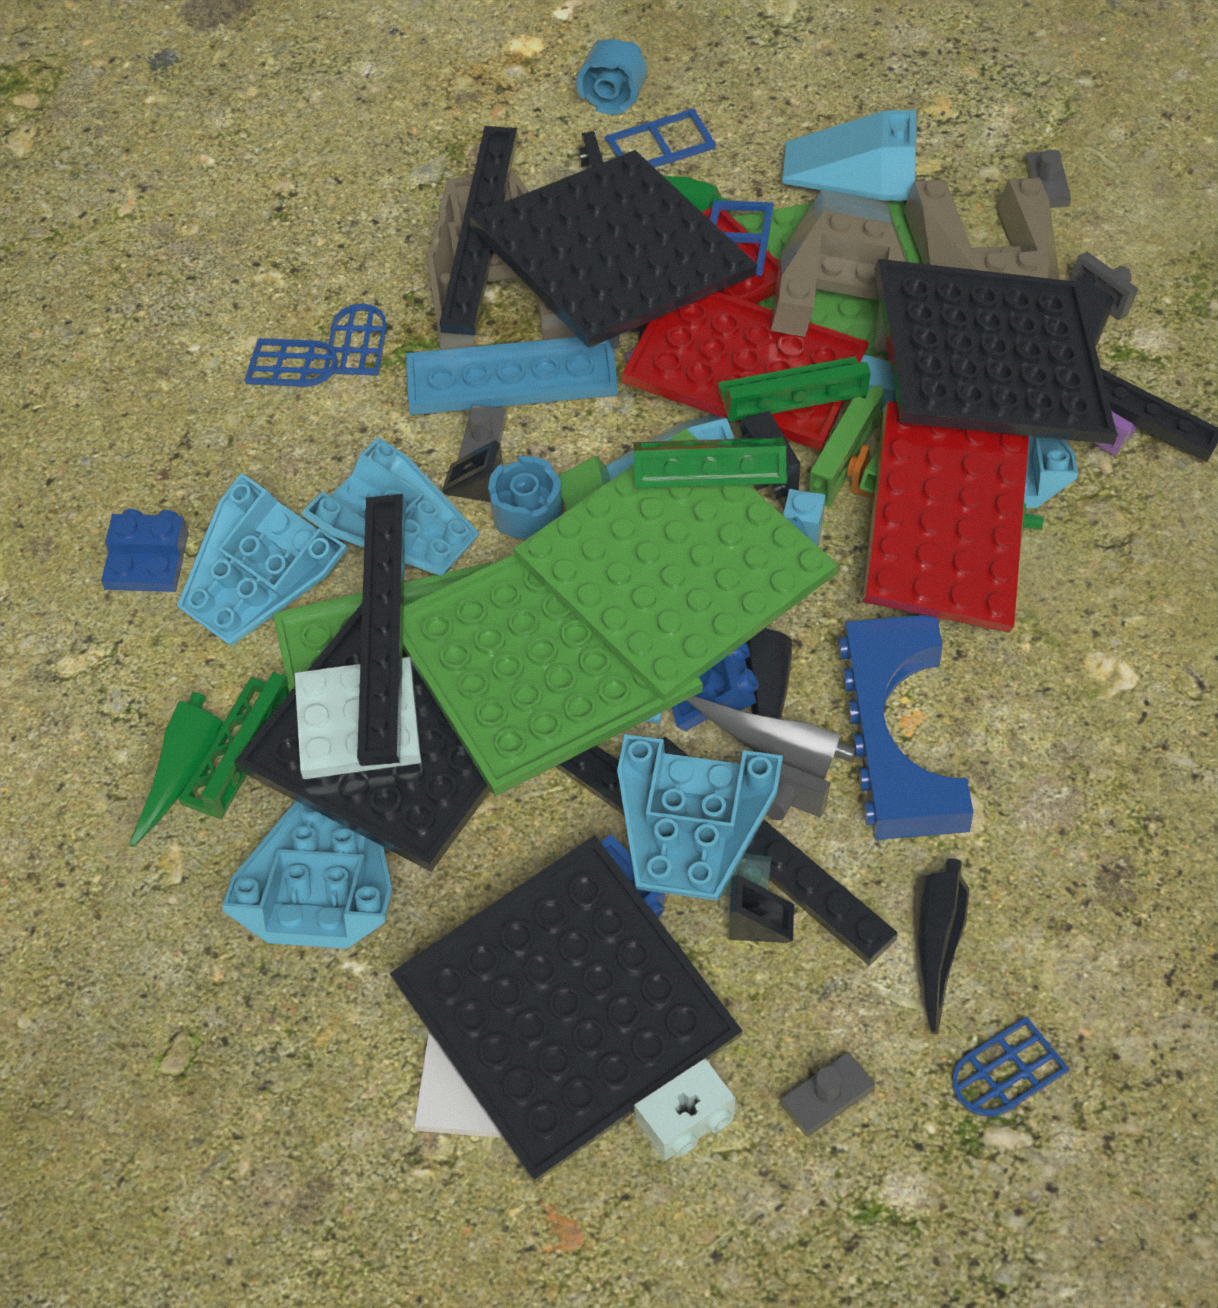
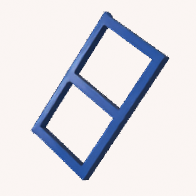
[604,108,716,168]
[710,200,774,276]

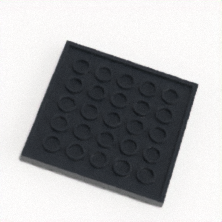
[469,150,757,348]
[874,259,1117,444]
[234,603,491,872]
[389,835,743,1184]

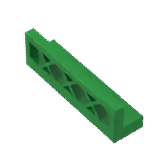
[718,357,871,422]
[633,437,787,488]
[178,672,289,820]

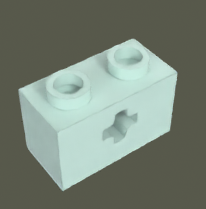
[635,1058,735,1161]

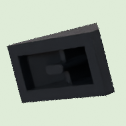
[442,440,503,502]
[729,874,795,943]

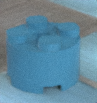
[576,39,647,115]
[488,456,564,539]

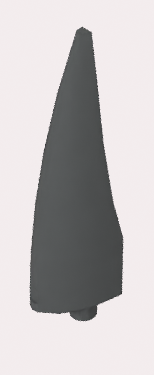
[686,696,855,779]

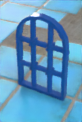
[324,303,387,376]
[244,338,338,387]
[952,1016,1069,1117]

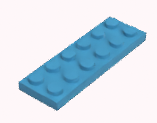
[406,337,618,415]

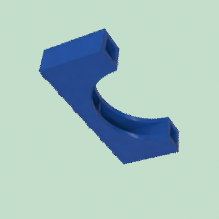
[838,615,974,840]

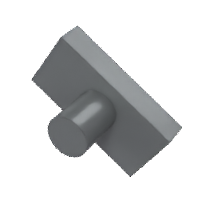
[1025,150,1071,208]
[1069,251,1139,320]
[458,405,507,460]
[766,763,831,820]
[781,1052,875,1138]

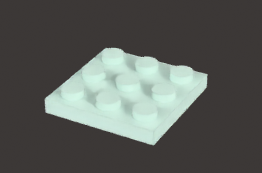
[295,657,421,779]

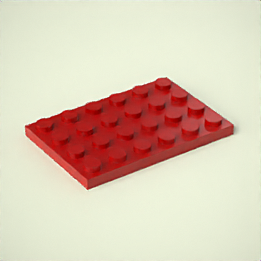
[621,292,869,451]
[862,401,1029,633]

